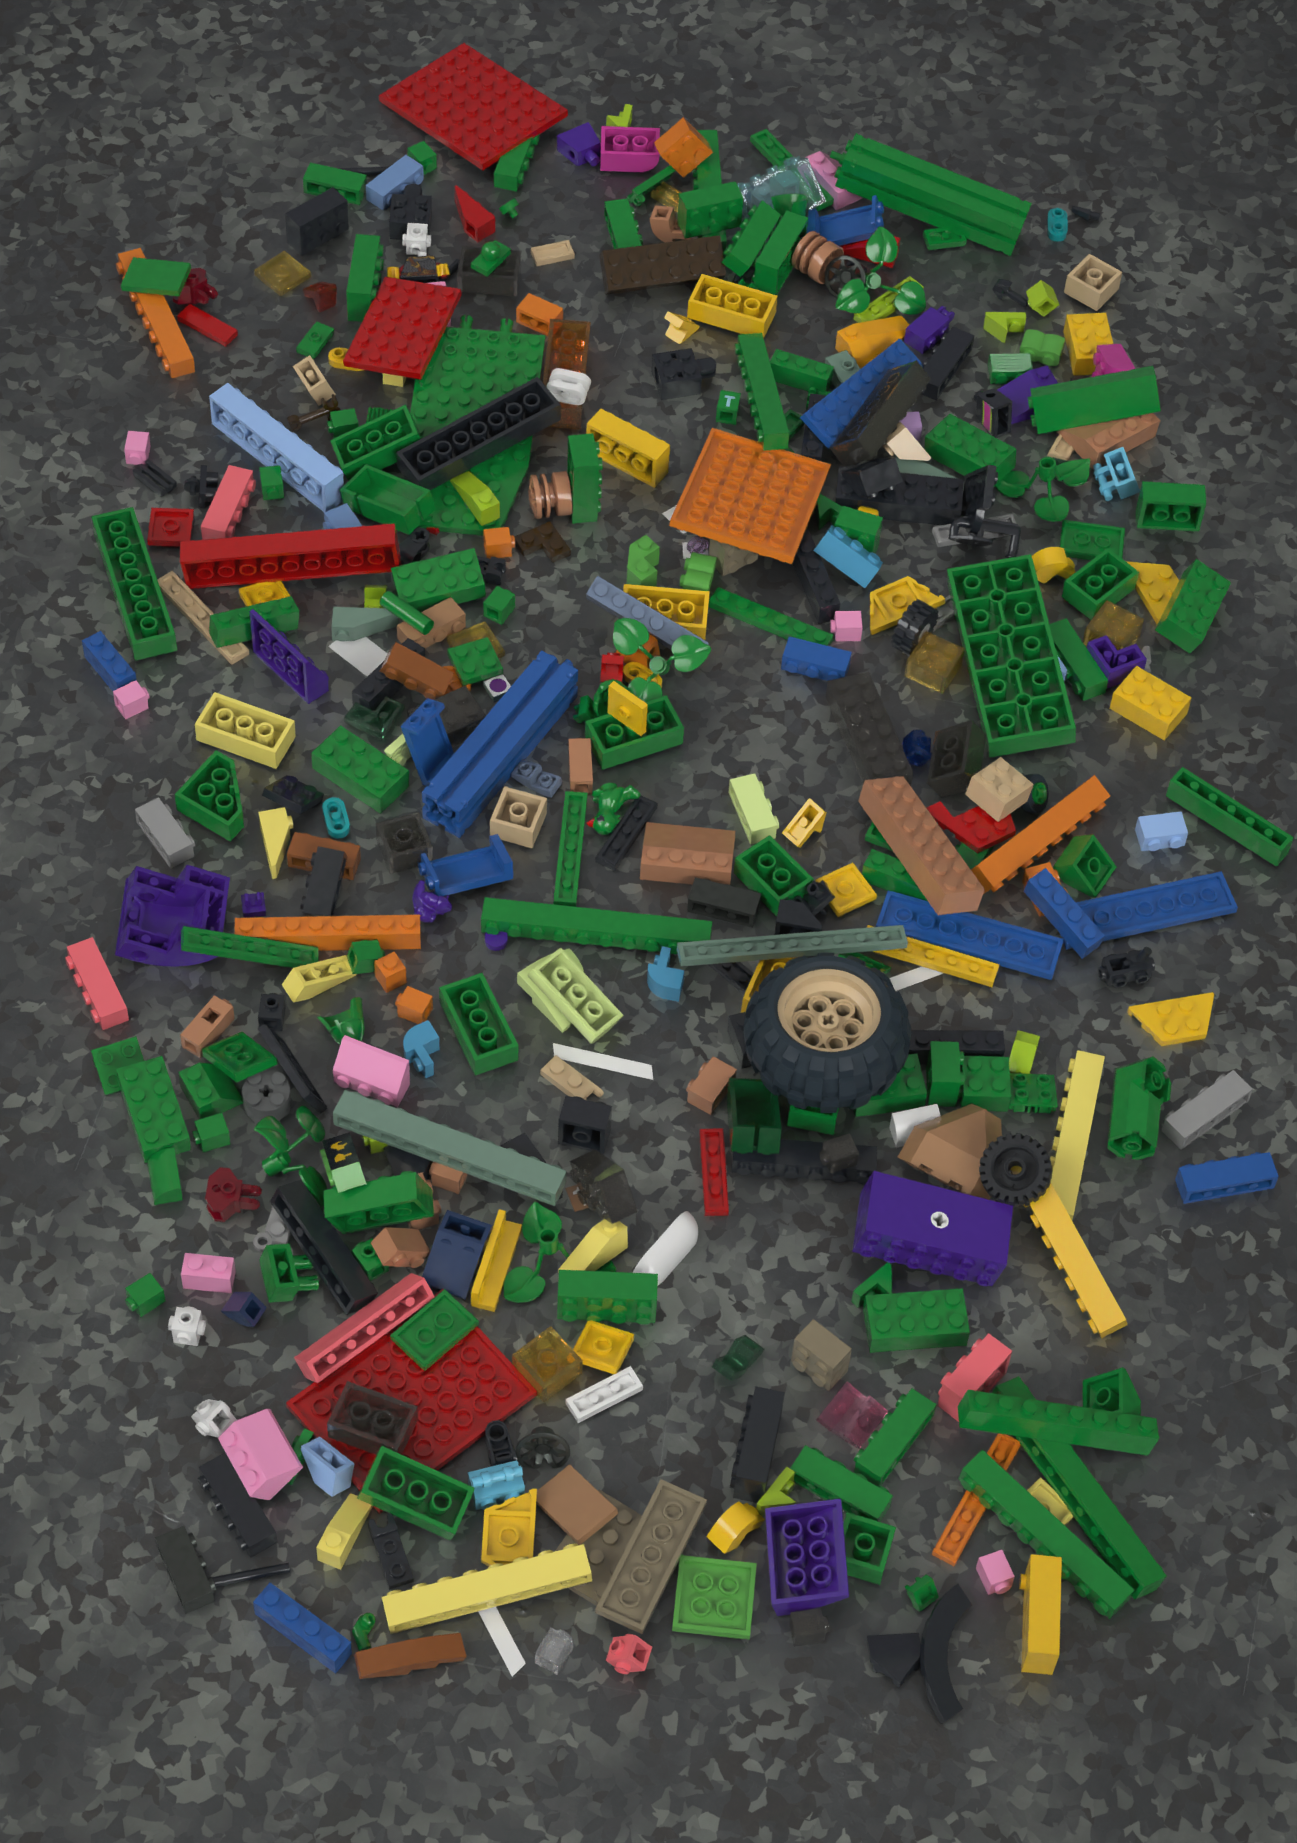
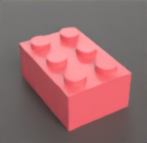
[937,1333,1012,1422]

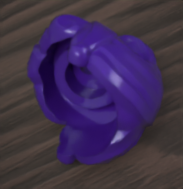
[413,880,452,923]

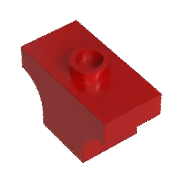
[600,652,624,684]

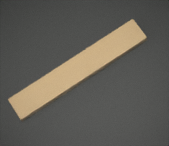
[157,571,249,665]

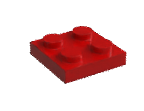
[147,507,194,547]

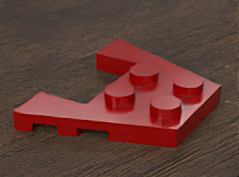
[926,801,1016,853]

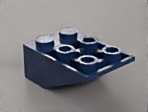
[422,1210,493,1300]

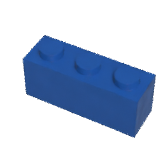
[82,631,137,691]
[781,637,852,685]

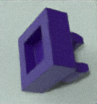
[241,892,266,918]

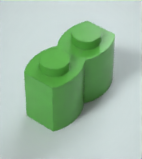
[1019,329,1065,366]
[679,552,717,591]

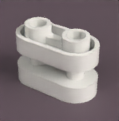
[546,368,591,405]

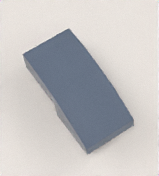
[511,759,563,798]

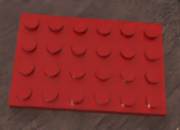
[343,277,462,380]

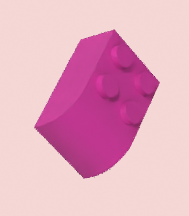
[600,126,660,172]
[1092,344,1136,377]

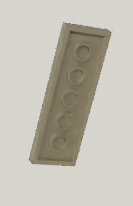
[595,1479,707,1634]

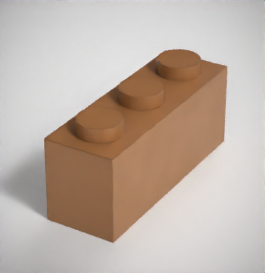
[397,597,466,649]

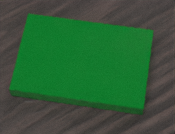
[121,257,191,296]
[1060,520,1125,560]
[201,1032,278,1083]
[390,1289,479,1371]

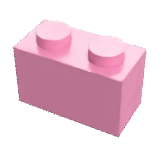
[181,1253,236,1293]

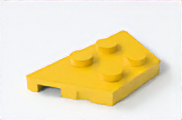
[1126,561,1179,624]
[870,576,945,635]
[1127,992,1214,1046]
[481,1489,537,1566]

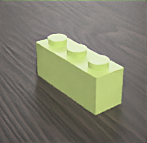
[729,773,779,845]

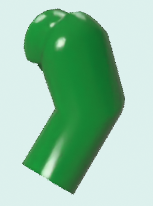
[352,1612,376,1651]

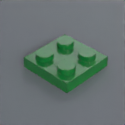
[447,637,503,686]

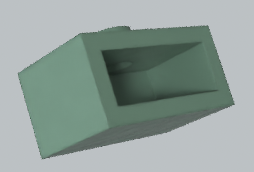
[825,350,860,388]

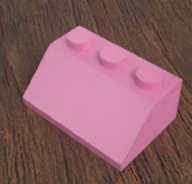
[803,151,863,210]
[333,1035,410,1107]
[218,1409,303,1500]

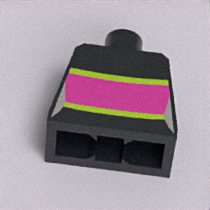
[973,389,1012,438]

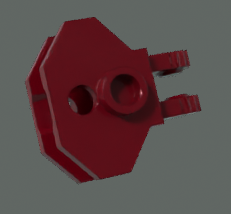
[173,268,218,305]
[205,1167,262,1222]

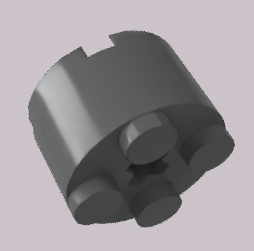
[242,1070,291,1124]

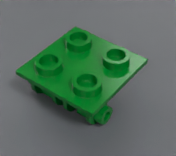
[91,1036,144,1095]
[1008,1073,1058,1114]

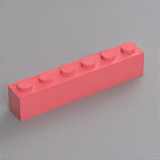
[294,1273,435,1383]

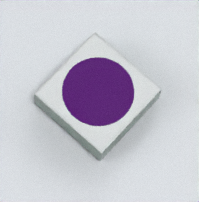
[483,675,511,702]

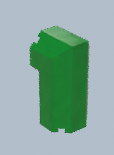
[1107,1056,1172,1160]

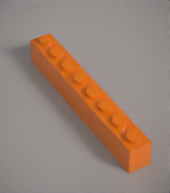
[116,248,195,378]
[971,775,1110,894]
[234,915,421,951]

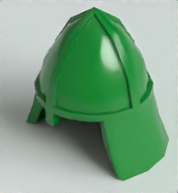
[771,193,810,217]
[317,997,365,1045]

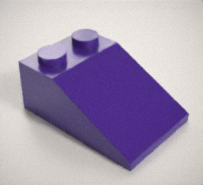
[997,365,1058,424]

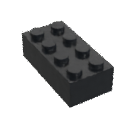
[730,1386,785,1503]

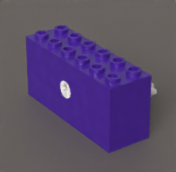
[852,1171,1013,1286]

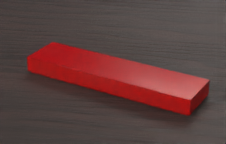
[699,1128,729,1216]

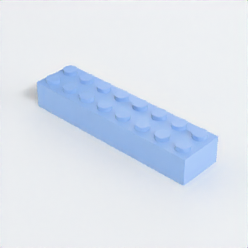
[209,383,344,512]

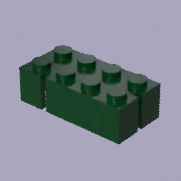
[727,1078,782,1155]

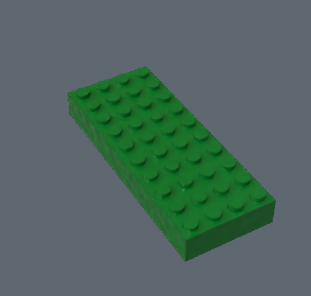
[947,554,1076,758]

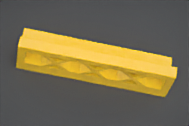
[471,1209,522,1312]

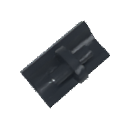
[184,465,218,508]
[793,880,835,916]

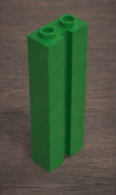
[1027,366,1161,434]

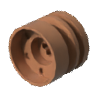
[791,231,844,285]
[528,471,572,519]

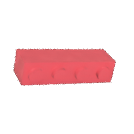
[201,465,256,540]
[65,937,129,1030]

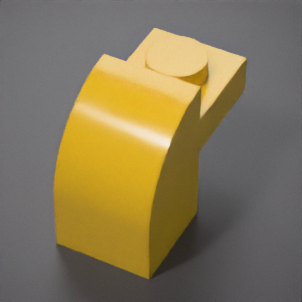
[1032,547,1076,584]
[706,1501,765,1554]

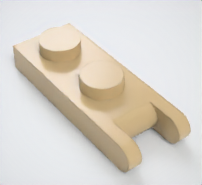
[540,1055,604,1100]

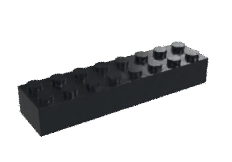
[396,377,561,490]

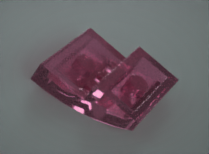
[816,1381,888,1449]

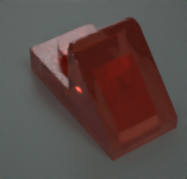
[302,281,337,312]

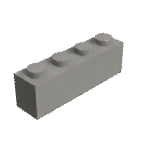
[1162,1070,1253,1150]

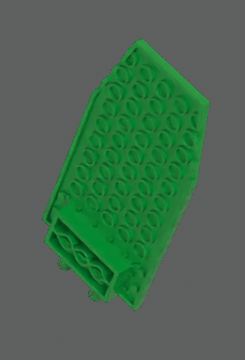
[407,315,545,536]

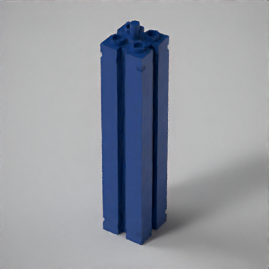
[422,650,578,838]

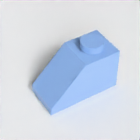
[301,1437,354,1497]

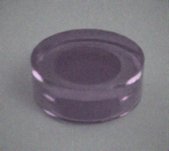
[687,535,709,554]

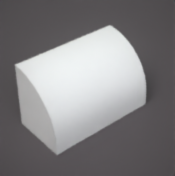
[889,1104,941,1148]

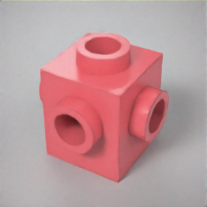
[606,1634,652,1674]

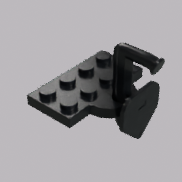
[948,465,1021,558]

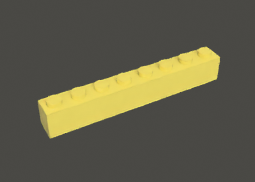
[1050,1050,1105,1220]
[382,1544,592,1634]

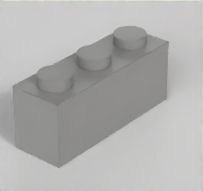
[135,797,195,869]

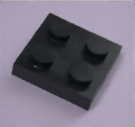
[262,775,324,815]

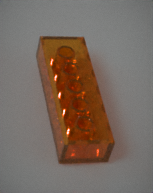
[543,319,591,429]

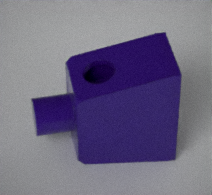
[557,122,601,166]

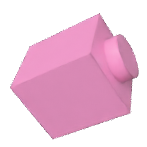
[124,431,151,465]
[830,611,863,641]
[113,680,150,719]
[976,1550,1015,1595]

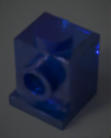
[902,729,933,767]

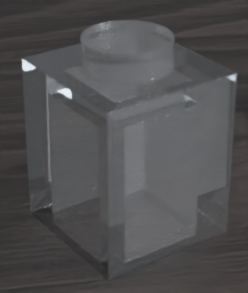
[535,1627,574,1675]

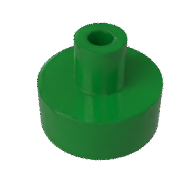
[498,198,519,218]

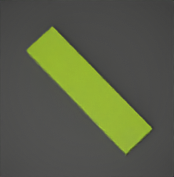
[853,276,924,323]

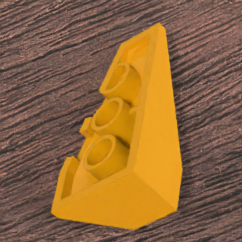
[835,315,910,369]

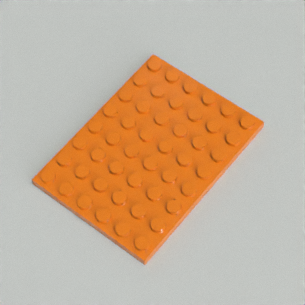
[669,428,831,564]

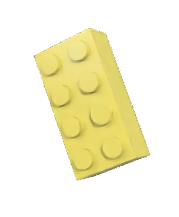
[195,692,296,769]

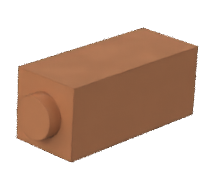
[568,738,593,795]
[180,995,235,1058]

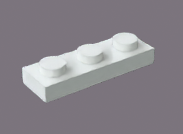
[566,1366,643,1423]

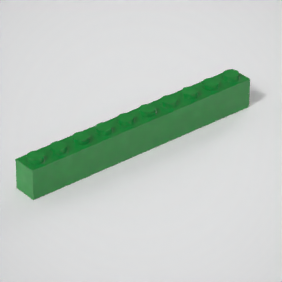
[481,897,712,954]
[992,1376,1167,1600]

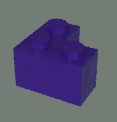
[1087,635,1147,689]

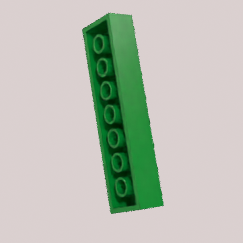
[91,507,177,661]

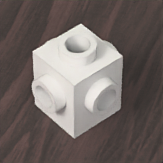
[402,223,431,255]
[168,1306,206,1346]
[191,1399,237,1437]

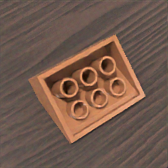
[1056,413,1160,470]
[640,822,735,885]

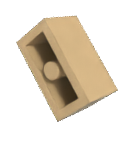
[293,355,336,406]

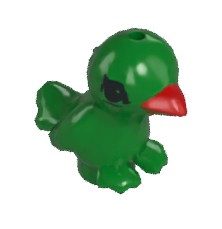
[586,783,641,835]

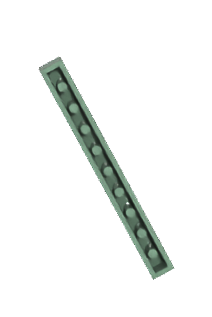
[333,1090,567,1206]

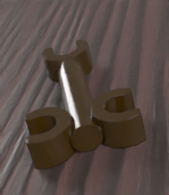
[287,394,341,432]

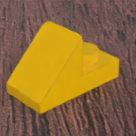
[664,311,700,344]
[782,798,827,848]

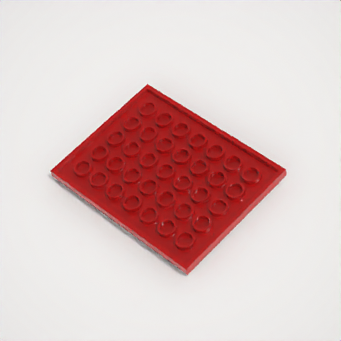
[379,43,568,171]
[286,1289,537,1514]

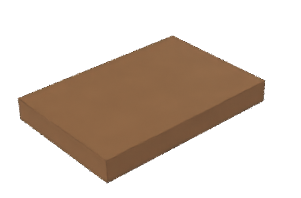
[536,1464,619,1545]

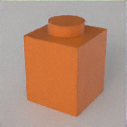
[483,527,515,559]
[374,951,407,993]
[395,986,433,1024]

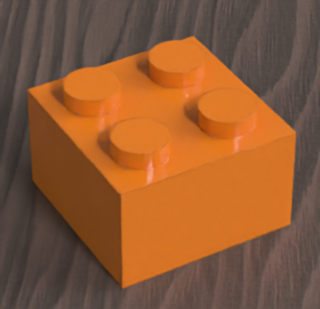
[654,117,713,178]

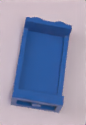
[807,195,884,246]
[401,698,454,786]
[418,834,513,896]

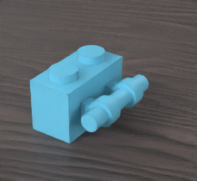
[1093,447,1140,501]
[468,1460,525,1510]

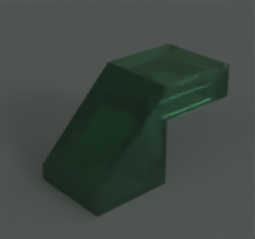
[712,1335,764,1381]

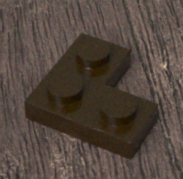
[514,522,571,563]

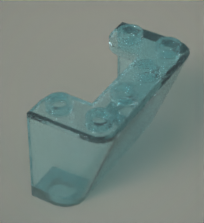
[737,156,826,229]

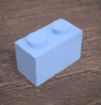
[1135,812,1188,851]

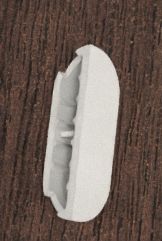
[633,1211,698,1285]

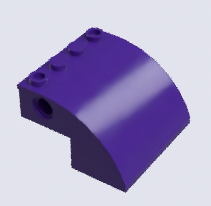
[115,865,230,967]

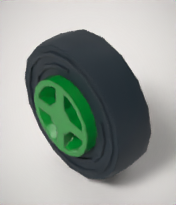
[1021,774,1049,814]

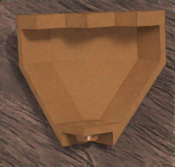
[898,1104,1002,1200]

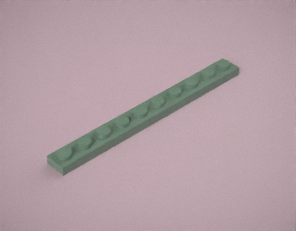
[677,925,908,966]

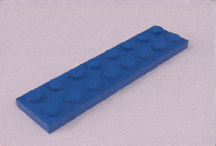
[800,339,924,448]
[1060,871,1238,949]
[876,890,1064,980]

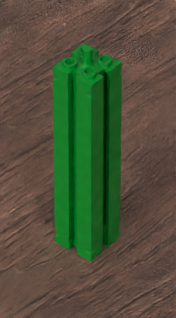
[829,133,1032,256]

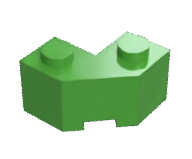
[627,535,660,587]

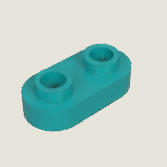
[1047,208,1068,242]
[322,797,350,839]

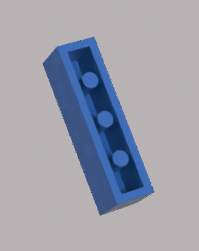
[1024,868,1105,959]
[1175,1152,1279,1204]
[253,1583,352,1674]

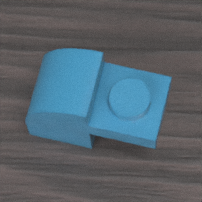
[647,946,685,1002]
[403,1020,440,1079]

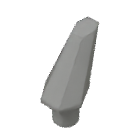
[1141,646,1152,673]

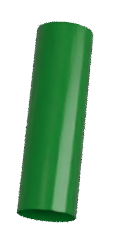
[379,591,434,635]

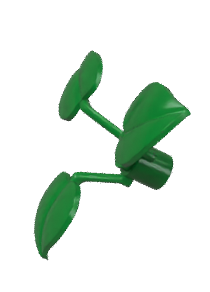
[835,226,926,315]
[995,457,1090,522]
[613,618,711,702]
[254,1106,327,1207]
[504,1201,617,1303]

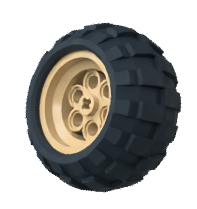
[744,952,911,1113]

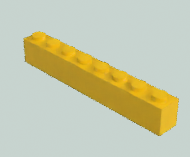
[1010,1166,1127,1339]

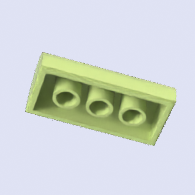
[528,947,624,1044]

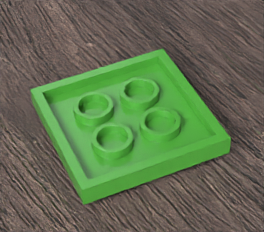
[672,1555,757,1640]

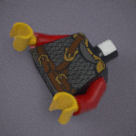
[387,252,450,283]

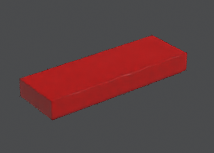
[177,304,238,347]

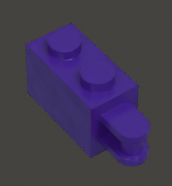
[904,306,955,354]

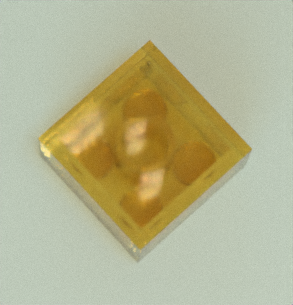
[1083,600,1144,651]
[904,631,965,694]
[512,1326,583,1402]

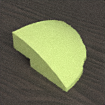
[517,948,584,1033]

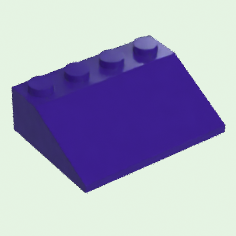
[249,609,329,704]
[765,1499,850,1616]

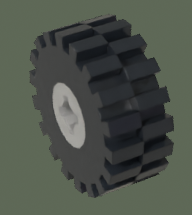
[891,599,939,657]

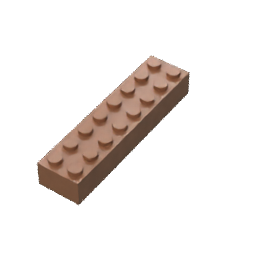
[858,776,985,915]

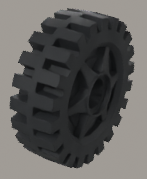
[979,1133,1052,1207]

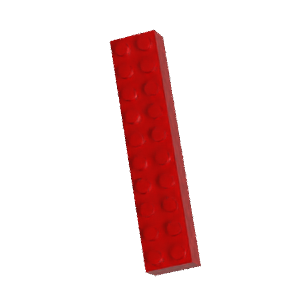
[180,524,400,589]

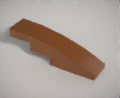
[354,1633,467,1679]

